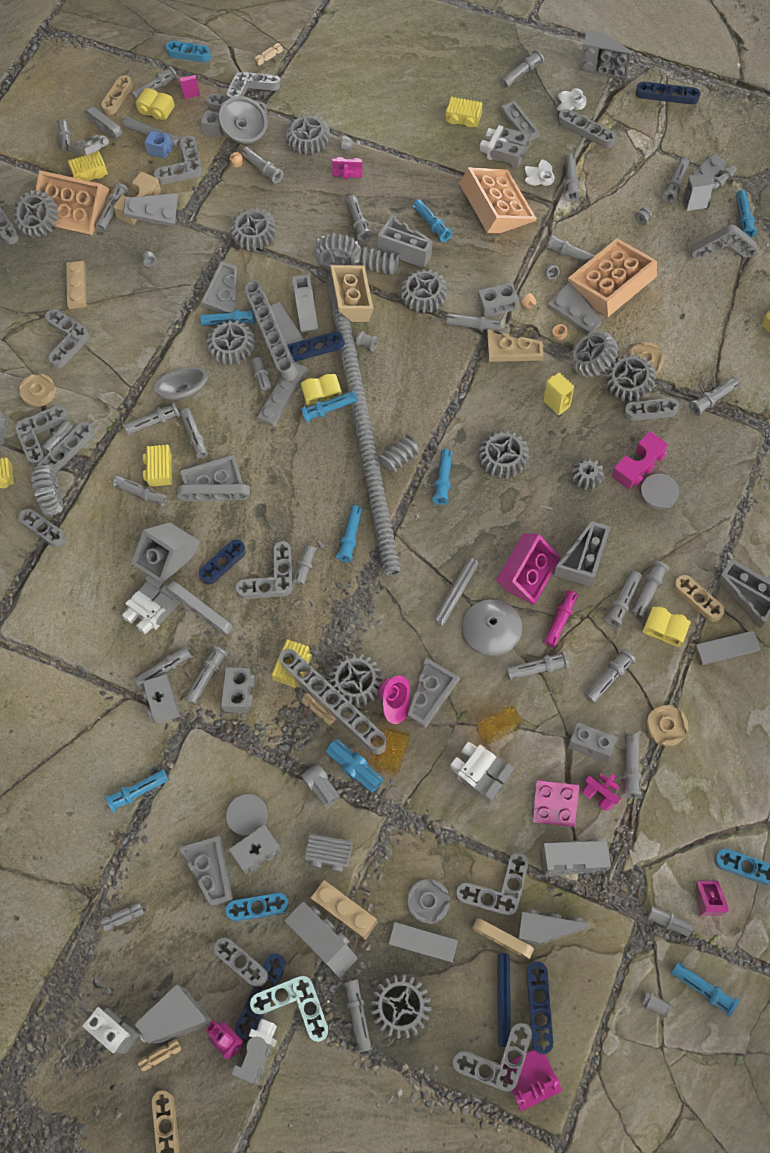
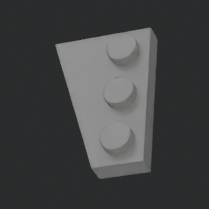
[123,193,178,227]
[180,455,243,485]

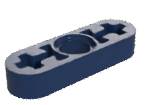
[199,540,246,585]

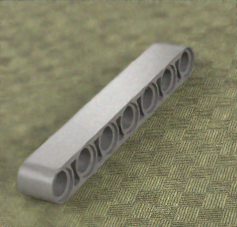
[245,281,298,381]
[279,649,387,755]

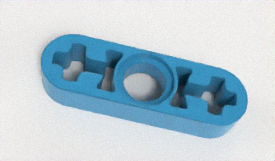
[166,41,211,62]
[714,849,770,885]
[226,893,289,922]

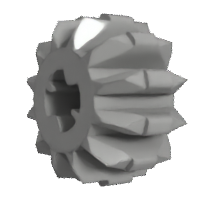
[571,458,604,490]

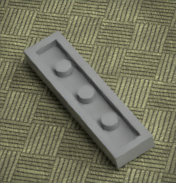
[257,362,308,427]

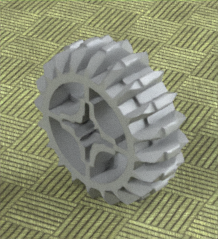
[286,114,330,155]
[13,190,59,238]
[230,208,276,251]
[314,232,361,270]
[400,268,448,313]
[207,319,255,366]
[569,330,619,378]
[605,353,656,402]
[478,430,529,479]
[31,464,63,516]
[328,653,383,708]
[371,974,431,1039]

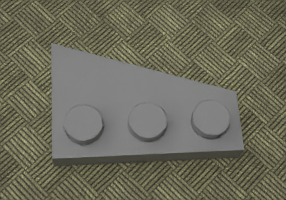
[201,261,237,313]
[548,282,601,335]
[408,658,460,728]
[179,836,233,906]

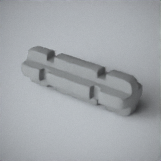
[101,903,143,931]

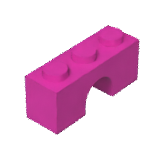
[612,431,668,490]

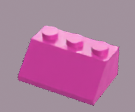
[496,534,561,605]

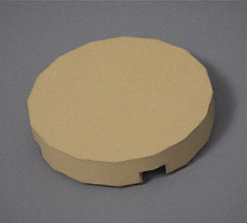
[628,342,665,374]
[19,374,56,407]
[646,705,688,746]

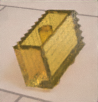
[476,705,522,747]
[371,727,410,777]

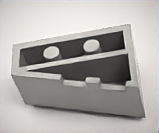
[377,214,433,268]
[554,521,610,587]
[718,559,770,627]
[540,838,611,877]
[284,902,358,978]

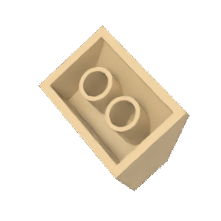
[330,265,374,322]

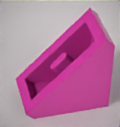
[179,75,200,99]
[696,881,729,916]

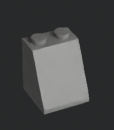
[131,522,200,583]
[134,985,212,1044]

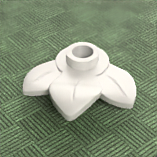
[556,88,587,111]
[525,159,555,186]

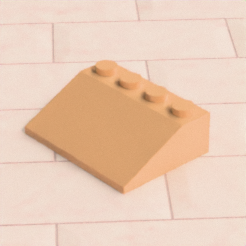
[459,167,536,233]
[32,170,109,235]
[568,238,657,317]

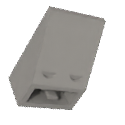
[580,30,632,79]

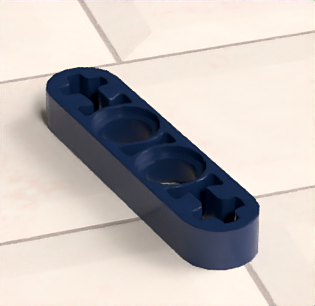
[635,81,701,105]
[287,332,345,362]
[235,954,286,1040]
[527,962,553,1055]

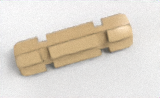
[254,43,283,66]
[302,693,336,725]
[138,1039,182,1071]

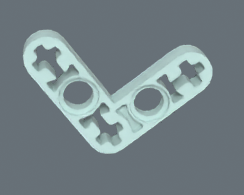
[250,976,328,1042]

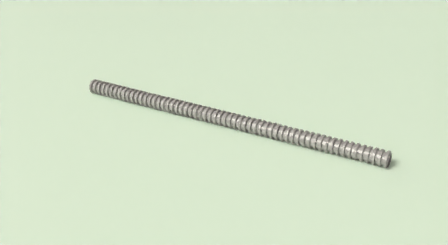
[326,276,401,576]

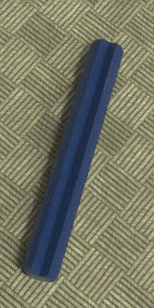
[498,953,511,1047]

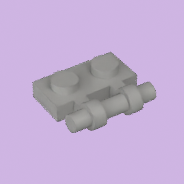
[70,135,109,155]
[692,154,737,191]

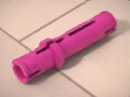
[543,590,578,648]

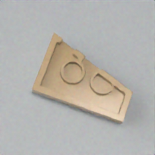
[487,329,544,362]

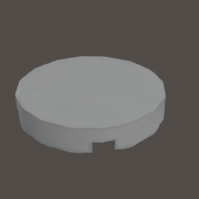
[640,473,679,510]
[226,794,268,837]
[407,879,450,924]

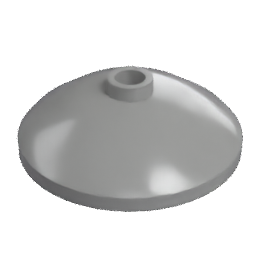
[218,96,268,144]
[154,367,208,400]
[463,599,522,656]

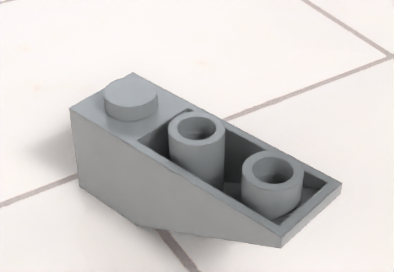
[292,274,318,333]
[518,909,588,945]

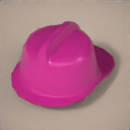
[378,676,410,724]

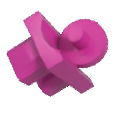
[332,157,363,180]
[582,773,621,811]
[205,1020,243,1060]

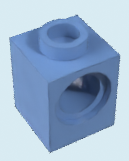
[144,131,173,159]

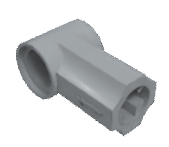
[301,763,340,807]

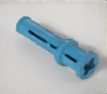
[736,190,757,238]
[413,199,453,242]
[200,309,255,326]
[302,390,358,423]
[432,449,453,505]
[336,505,363,562]
[105,769,169,813]
[671,962,739,1017]

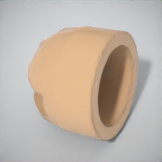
[230,152,243,167]
[520,293,536,309]
[552,324,567,340]

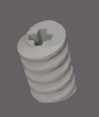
[361,247,399,276]
[378,434,420,473]

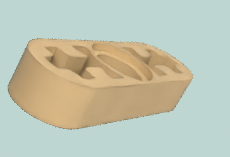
[101,75,133,115]
[674,575,724,622]
[472,918,534,959]
[152,1090,180,1153]

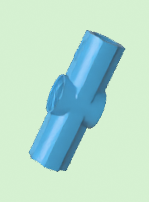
[326,738,384,793]

